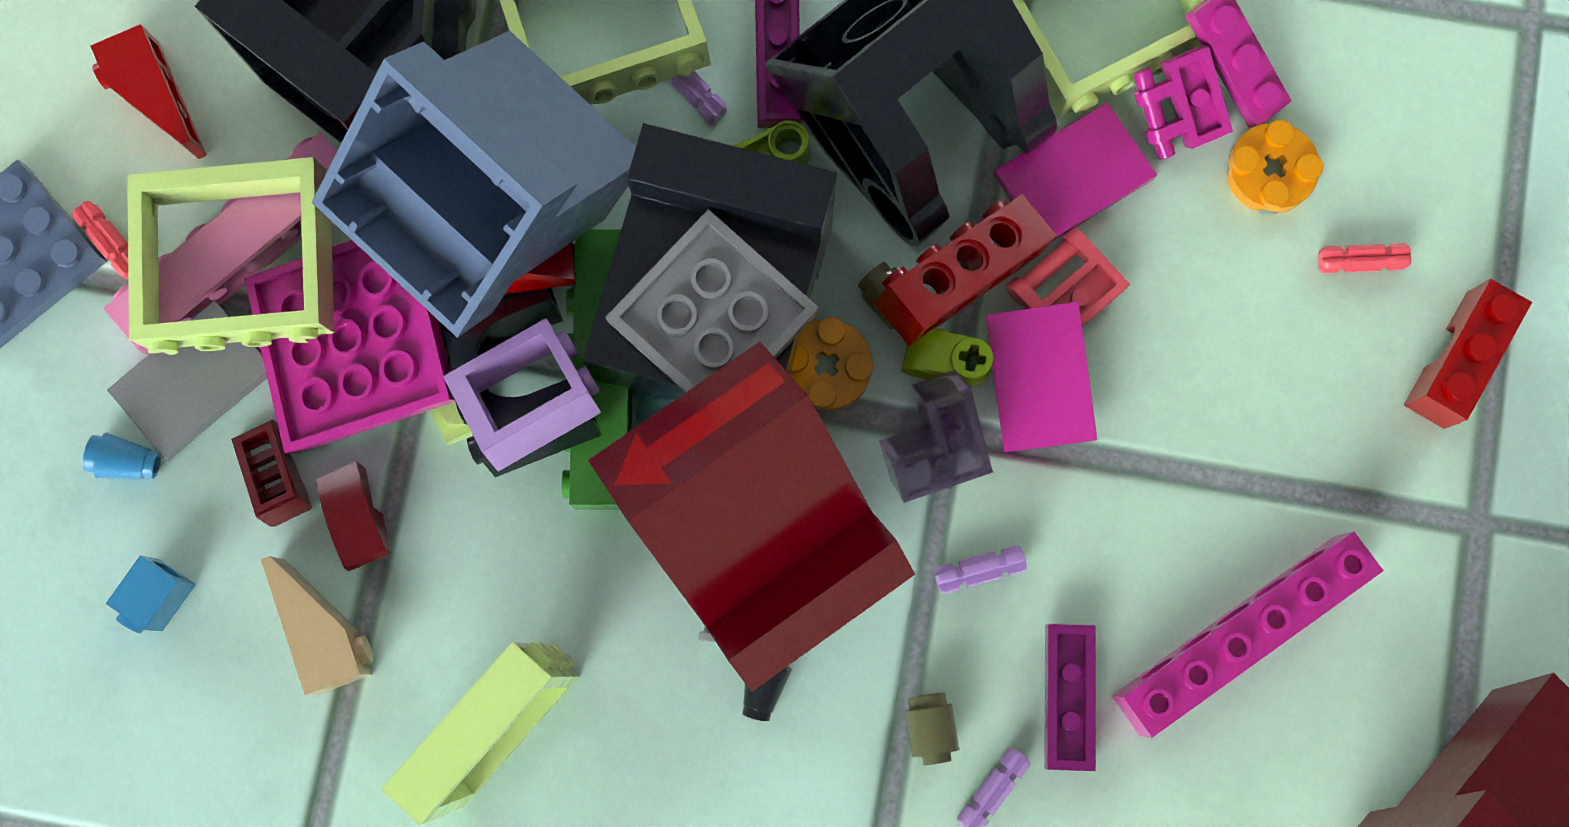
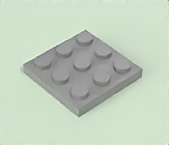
[605,209,819,392]

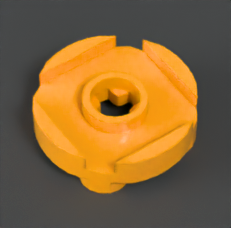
[1227,120,1323,213]
[790,317,873,411]

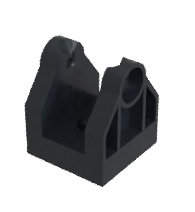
[194,0,477,143]
[764,0,1057,247]

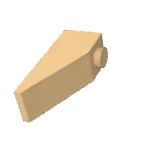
[261,556,374,695]

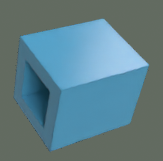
[105,555,196,633]

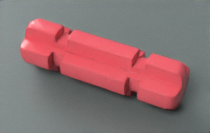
[72,201,128,280]
[1318,243,1412,273]

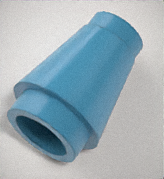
[83,433,161,479]

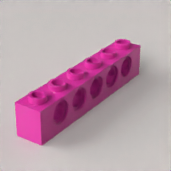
[1111,531,1384,738]

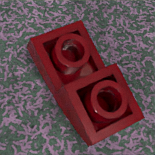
[315,461,391,572]

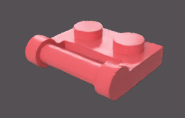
[1005,228,1130,327]

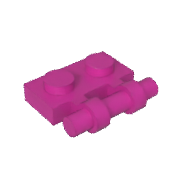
[1133,46,1233,160]

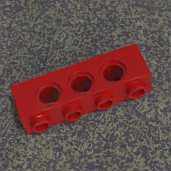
[875,194,1057,347]

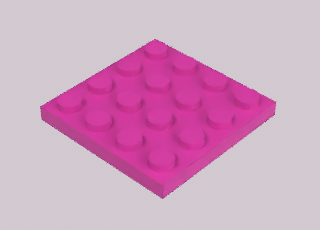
[244,240,455,454]

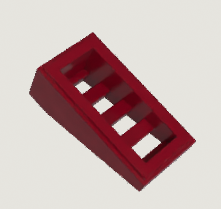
[231,419,312,527]

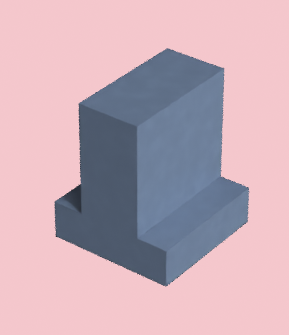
[312,31,636,338]

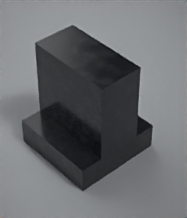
[583,123,837,400]

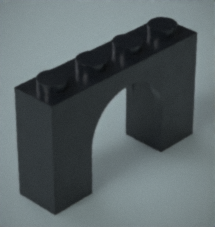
[438,288,602,477]

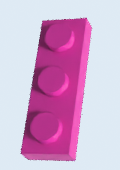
[1184,0,1292,128]

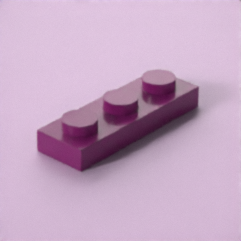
[1044,624,1096,771]

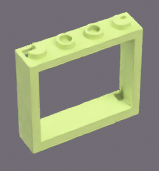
[500,0,711,105]
[1013,0,1203,118]
[127,157,335,355]
[381,641,580,825]

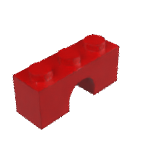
[1404,279,1532,429]

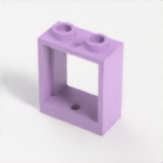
[443,318,601,471]

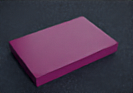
[993,102,1157,242]
[985,301,1098,452]

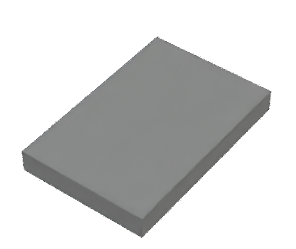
[107,301,267,460]

